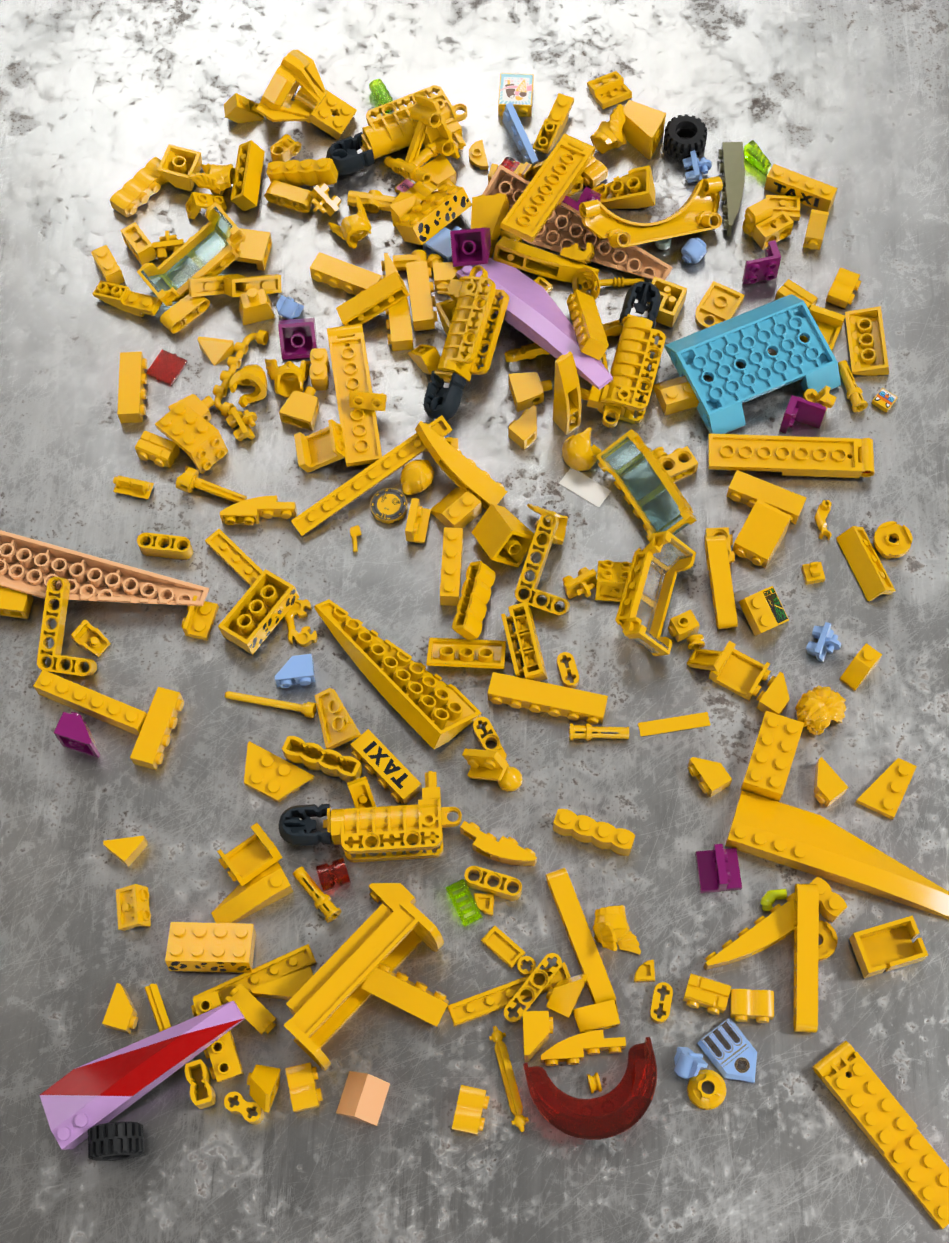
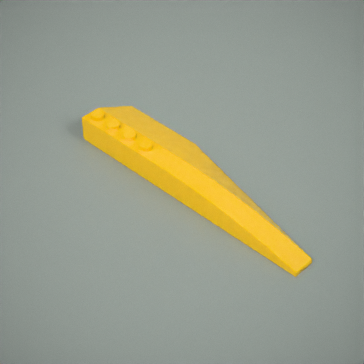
[725,790,949,919]

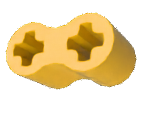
[224,1091,264,1125]

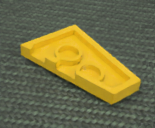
[314,688,362,750]
[856,758,917,820]

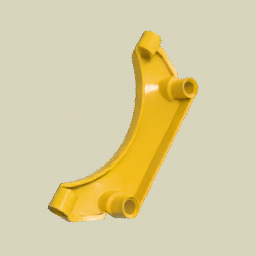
[579,176,723,249]

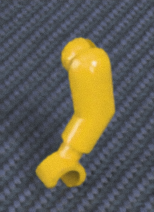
[814,500,832,540]

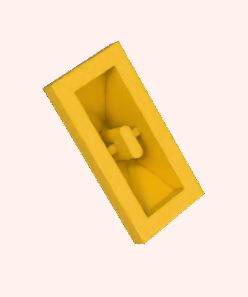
[390,192,417,227]
[197,336,235,366]

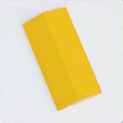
[426,638,506,669]

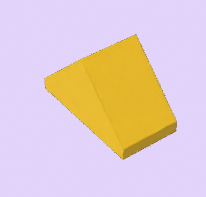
[103,835,148,867]

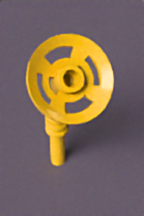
[572,267,644,300]

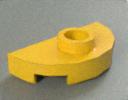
[469,140,488,170]

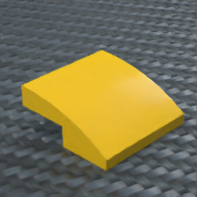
[587,71,632,109]

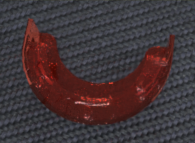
[523,1037,657,1140]

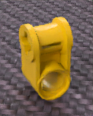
[270,134,302,162]

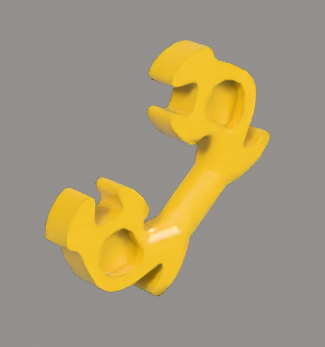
[284,599,318,647]

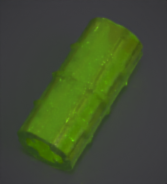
[369,79,393,113]

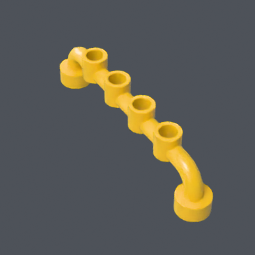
[213,330,269,417]

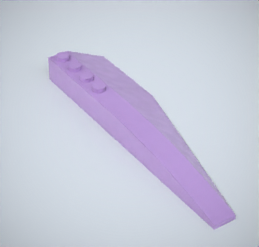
[456,257,613,390]

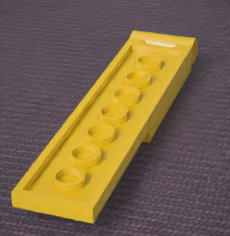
[500,134,596,242]
[327,324,382,467]
[708,434,875,478]
[812,1040,949,1229]

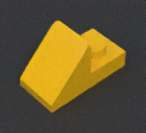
[347,776,376,808]

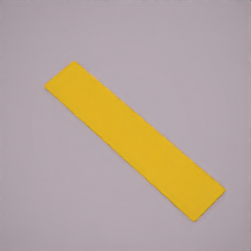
[638,712,710,736]

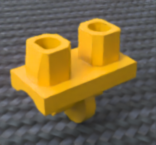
[309,183,341,217]
[152,230,184,260]
[803,385,837,411]
[226,406,258,441]
[562,567,597,600]

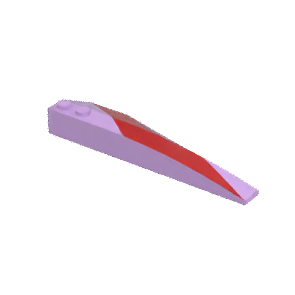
[39,1001,245,1150]

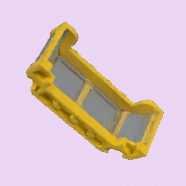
[615,530,696,656]

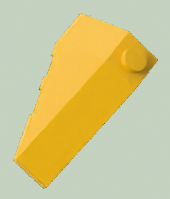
[211,861,294,923]

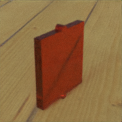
[146,349,188,386]

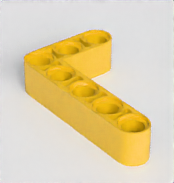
[515,512,570,615]
[37,577,97,676]

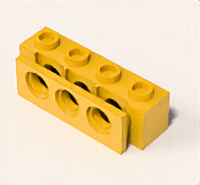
[501,601,548,681]

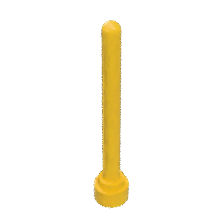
[225,691,316,718]

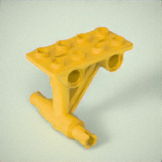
[384,94,460,184]

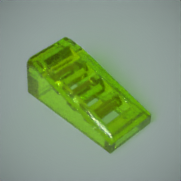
[744,140,771,177]
[446,879,483,927]

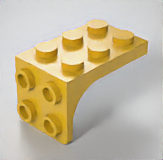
[155,401,228,474]

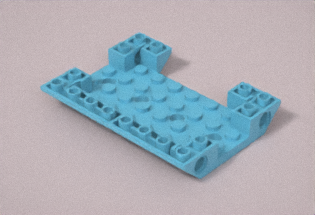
[664,294,841,434]

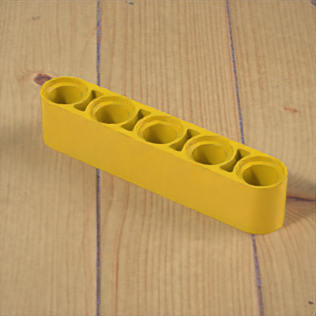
[704,535,738,630]

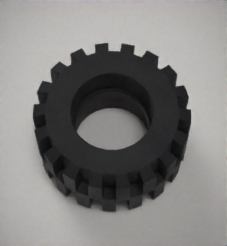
[663,114,707,161]
[88,1122,144,1161]

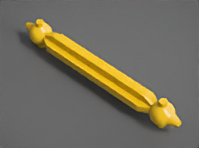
[489,1026,529,1132]

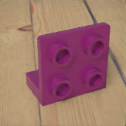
[742,240,781,285]
[779,395,827,434]

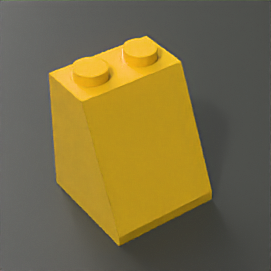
[622,100,666,160]
[732,499,792,568]
[471,503,534,567]

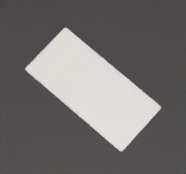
[559,468,611,507]

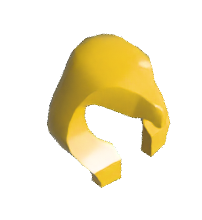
[229,364,267,408]
[562,427,602,471]

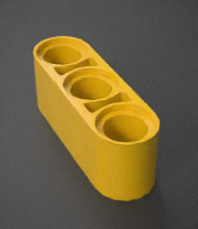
[264,180,313,213]
[160,294,210,334]
[137,533,193,560]
[464,866,522,901]

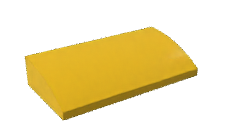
[845,306,889,376]

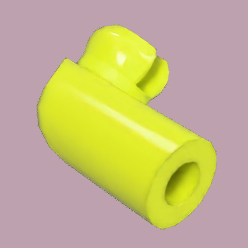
[760,889,787,911]

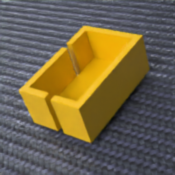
[849,915,928,979]

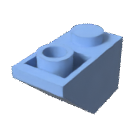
[274,654,316,688]

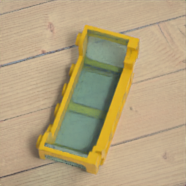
[137,202,246,306]
[596,429,697,542]

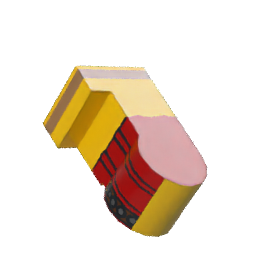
[500,157,532,181]

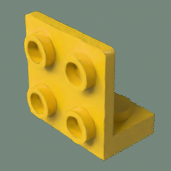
[595,560,631,602]

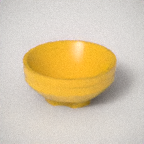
[687,1069,726,1110]

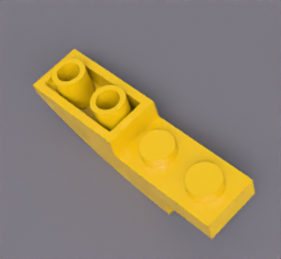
[532,93,574,154]
[92,280,163,317]
[220,495,297,525]
[460,821,537,866]
[540,1030,626,1066]

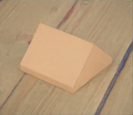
[336,1071,390,1126]

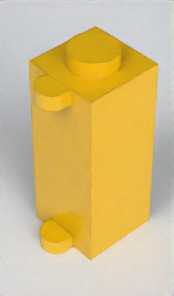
[225,983,277,1034]

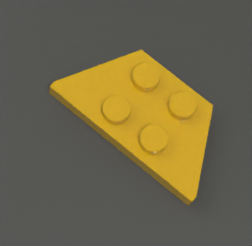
[244,741,315,803]

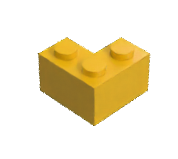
[649,277,687,328]

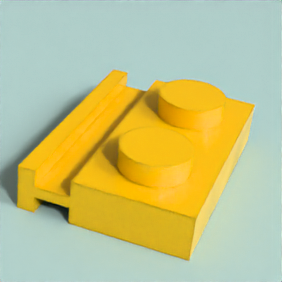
[765,195,800,221]

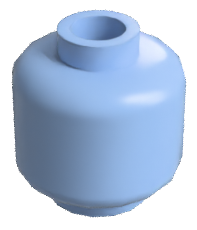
[681,237,707,264]

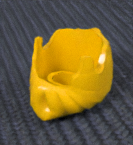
[400,460,434,495]

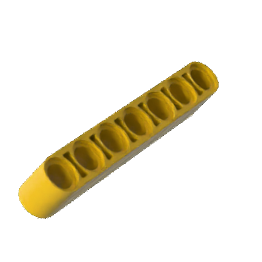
[545,867,616,1004]
[793,884,819,1033]

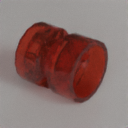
[316,858,351,892]

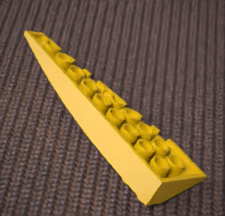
[314,599,482,749]

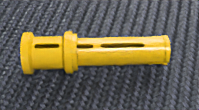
[838,360,868,412]
[569,723,629,741]
[293,866,342,923]

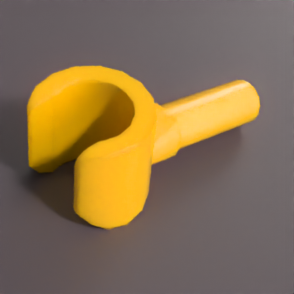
[350,525,362,552]

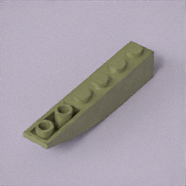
[718,142,745,236]

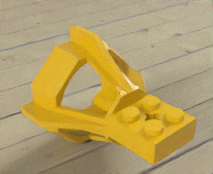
[256,50,357,141]

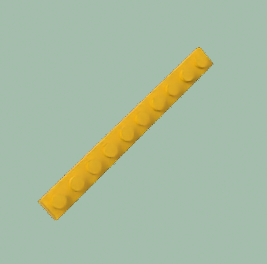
[291,415,453,537]

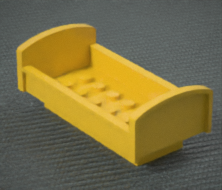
[283,898,444,1071]

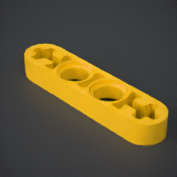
[503,953,562,1023]

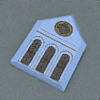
[697,1018,757,1083]

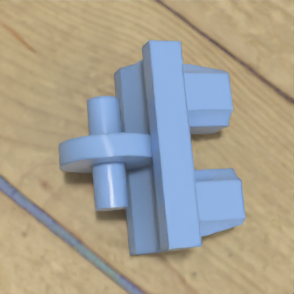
[683,150,712,184]
[806,622,841,662]

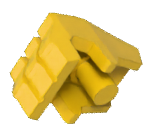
[560,243,595,265]
[71,620,111,658]

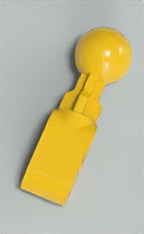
[473,717,523,792]

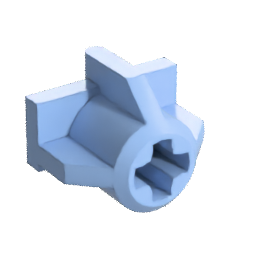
[275,293,304,320]
[674,1047,708,1079]

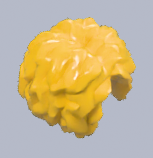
[795,685,847,735]

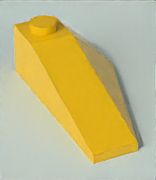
[592,165,655,209]

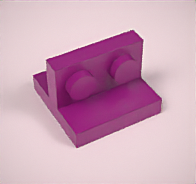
[562,187,601,211]
[695,844,742,893]

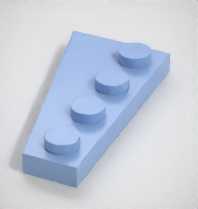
[502,102,538,167]

